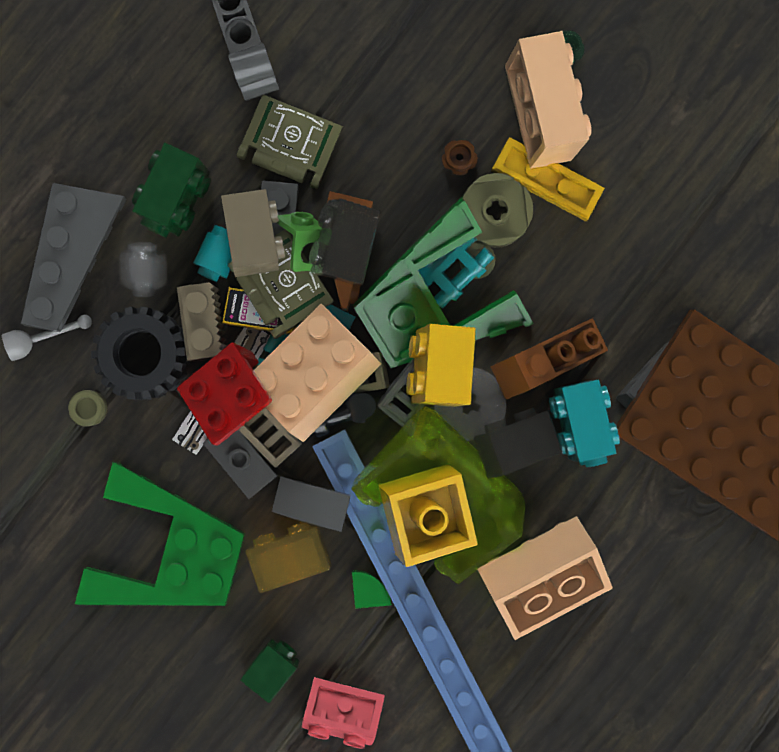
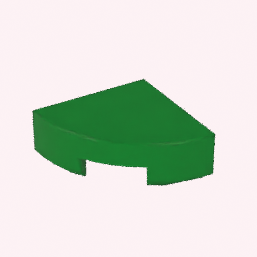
[352,570,392,609]

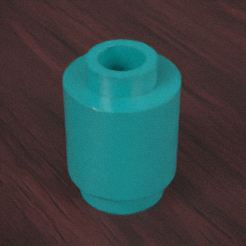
[193,225,232,282]

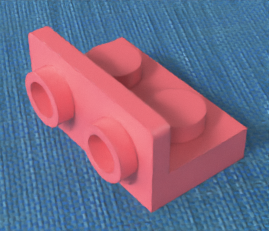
[302,677,385,749]

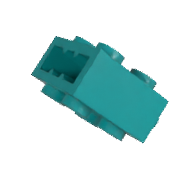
[549,379,620,467]

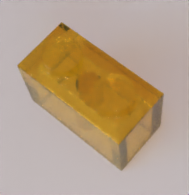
[246,522,332,593]

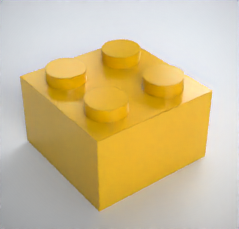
[406,324,476,407]
[378,464,478,567]

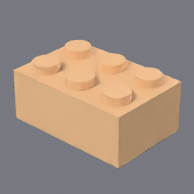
[505,31,591,169]
[254,304,381,442]
[477,516,613,640]

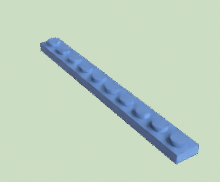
[312,430,513,752]

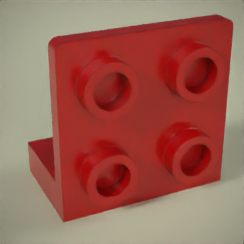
[177,342,272,446]

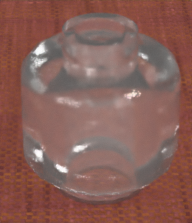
[119,242,167,297]

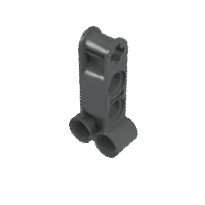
[212,0,279,101]

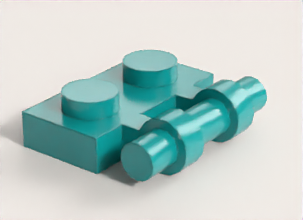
[418,237,495,308]

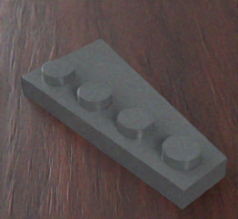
[21,183,126,332]

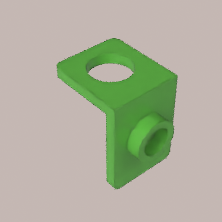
[277,212,329,272]

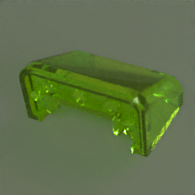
[351,407,525,584]

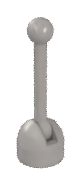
[2,315,92,361]

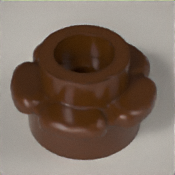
[442,140,478,175]

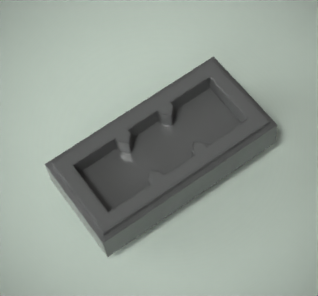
[203,430,278,499]

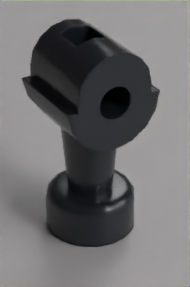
[314,392,376,438]

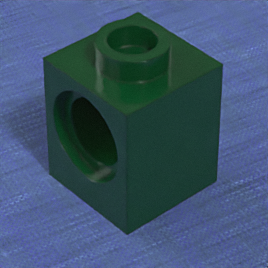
[240,638,299,703]

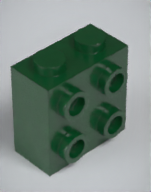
[132,142,211,238]

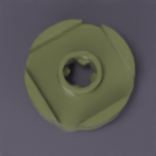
[463,173,533,248]

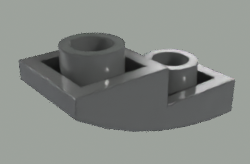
[272,476,351,532]

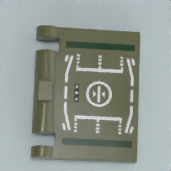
[237,95,343,189]
[228,229,334,339]

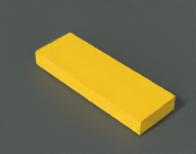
[491,137,605,221]

